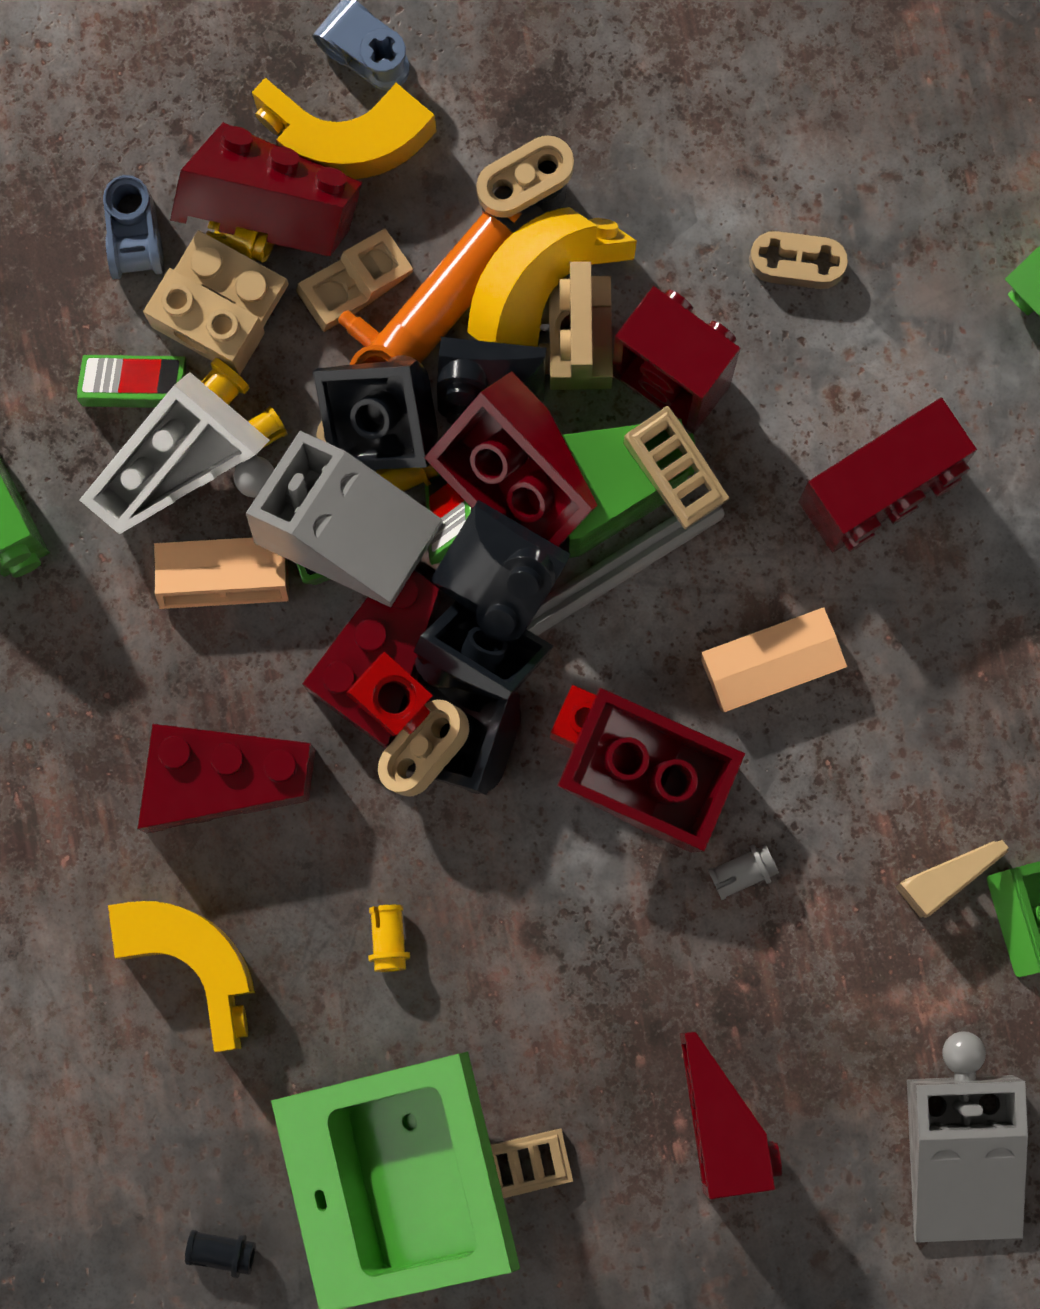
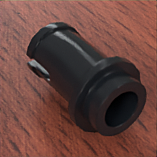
[185,1230,256,1278]

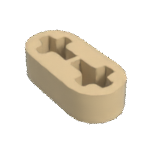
[749,231,848,289]

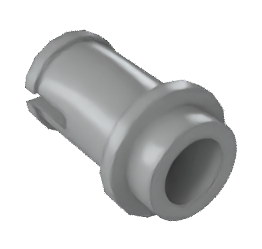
[708,844,779,900]

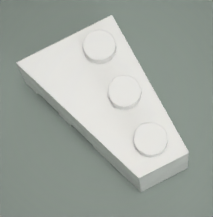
[79,372,270,534]

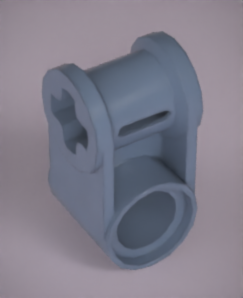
[312,0,410,91]
[103,175,165,280]

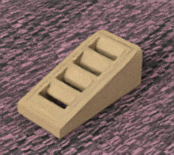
[623,406,729,530]
[895,840,1009,918]
[491,1128,573,1198]

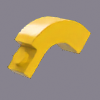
[252,78,437,179]
[467,207,637,347]
[108,901,255,1052]

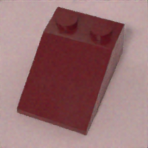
[424,371,598,547]
[557,688,746,853]
[680,1032,782,1199]

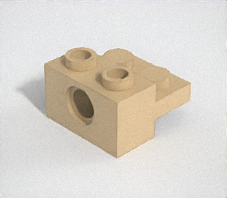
[143,230,289,375]
[539,261,613,390]

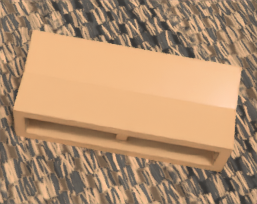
[154,537,289,609]
[702,607,847,712]

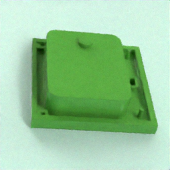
[271,1052,520,1309]

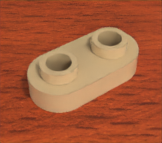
[477,136,574,217]
[378,700,469,797]

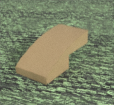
[296,228,413,332]

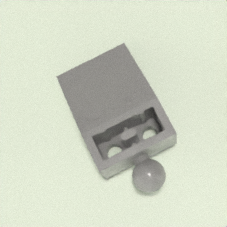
[234,431,443,607]
[907,1031,1028,1242]

